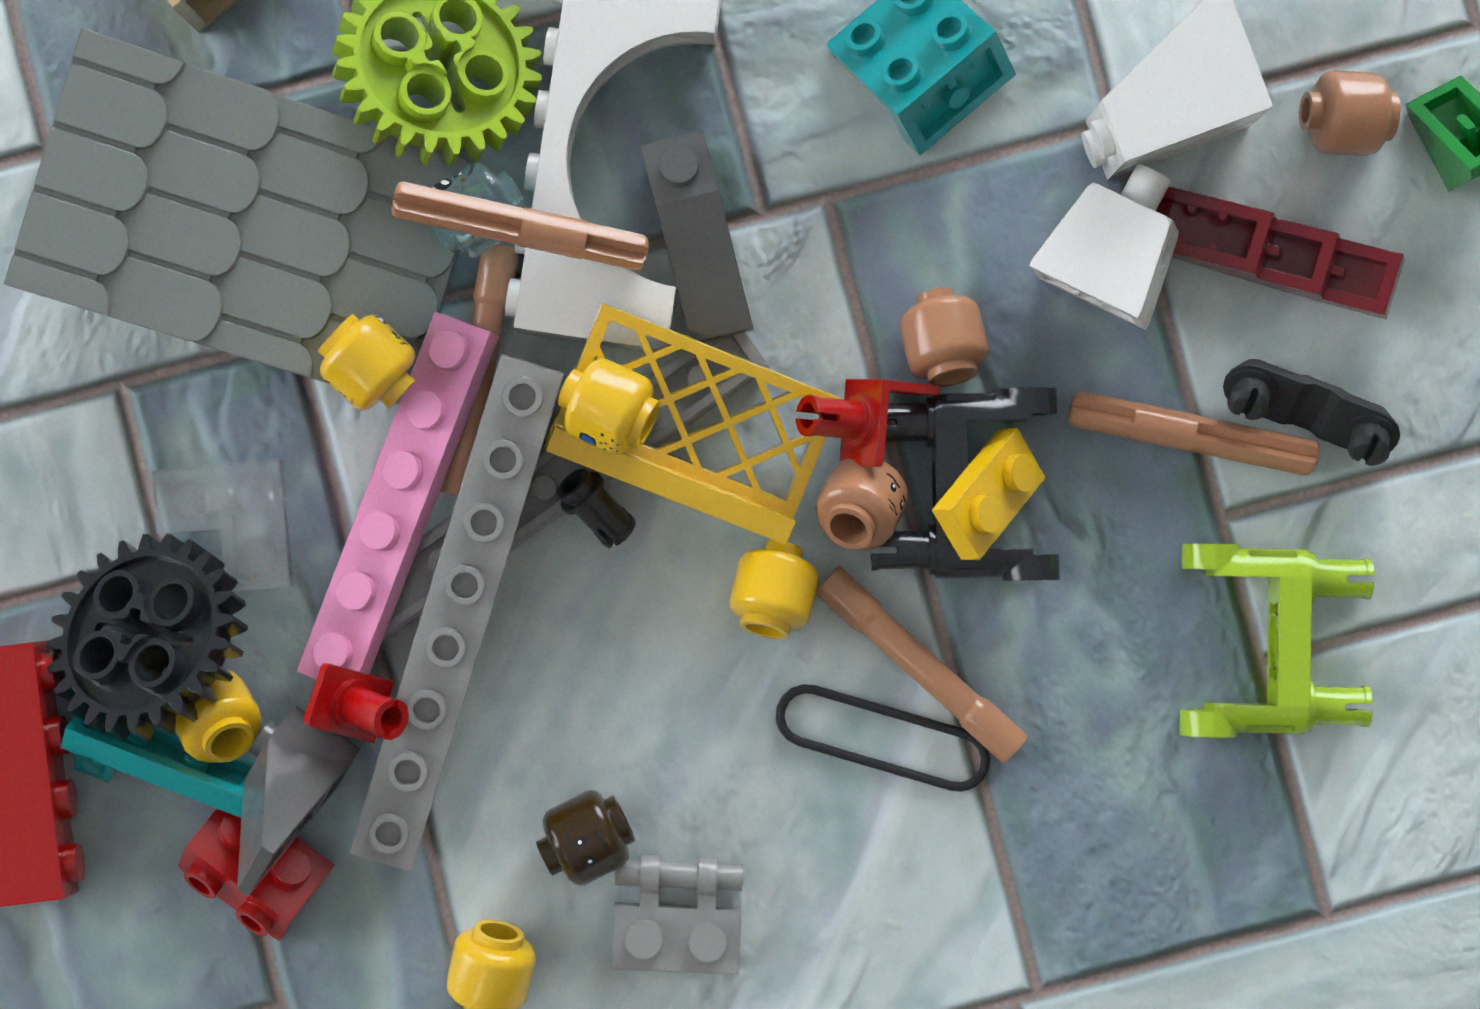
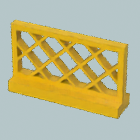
[544,302,841,545]

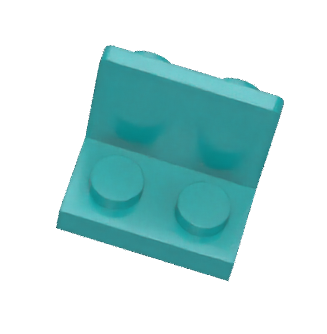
[827,0,1016,156]

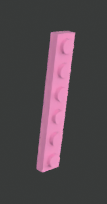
[296,311,499,679]

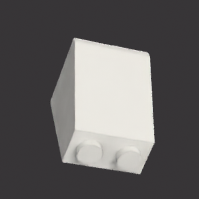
[1081,0,1273,180]

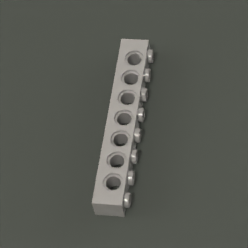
[349,353,564,872]

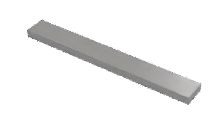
[318,332,770,643]

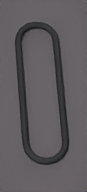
[775,684,990,792]

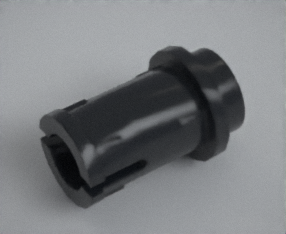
[557,468,636,548]

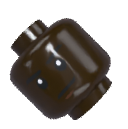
[536,790,636,886]

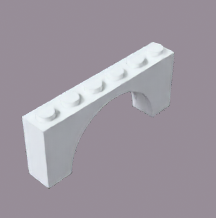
[505,0,722,352]

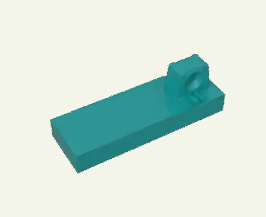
[61,716,256,818]

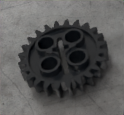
[46,533,248,741]

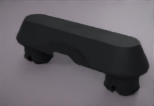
[1223,359,1401,466]

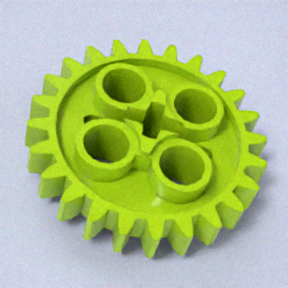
[332,0,542,166]

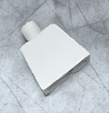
[1029,164,1179,330]

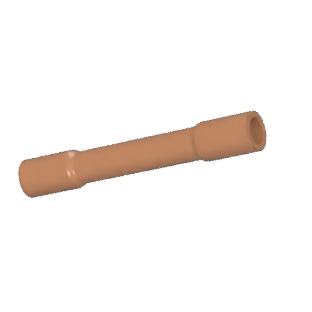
[440,241,519,495]
[816,565,1028,764]

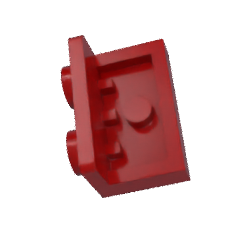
[178,809,335,941]

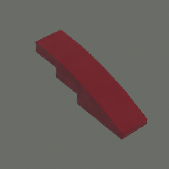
[1156,187,1405,320]

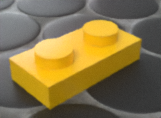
[932,428,1046,560]

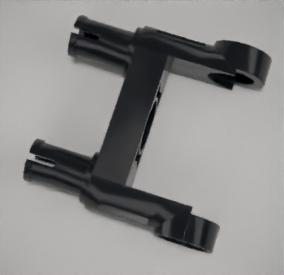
[870,387,1060,581]

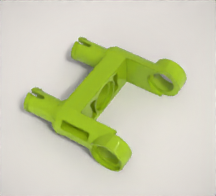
[1179,544,1375,738]

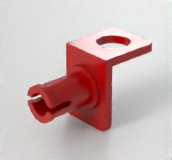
[795,379,940,467]
[303,663,409,743]

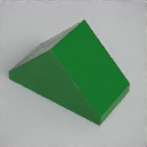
[1405,75,1480,192]

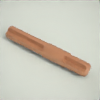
[391,182,649,271]
[1068,391,1319,476]

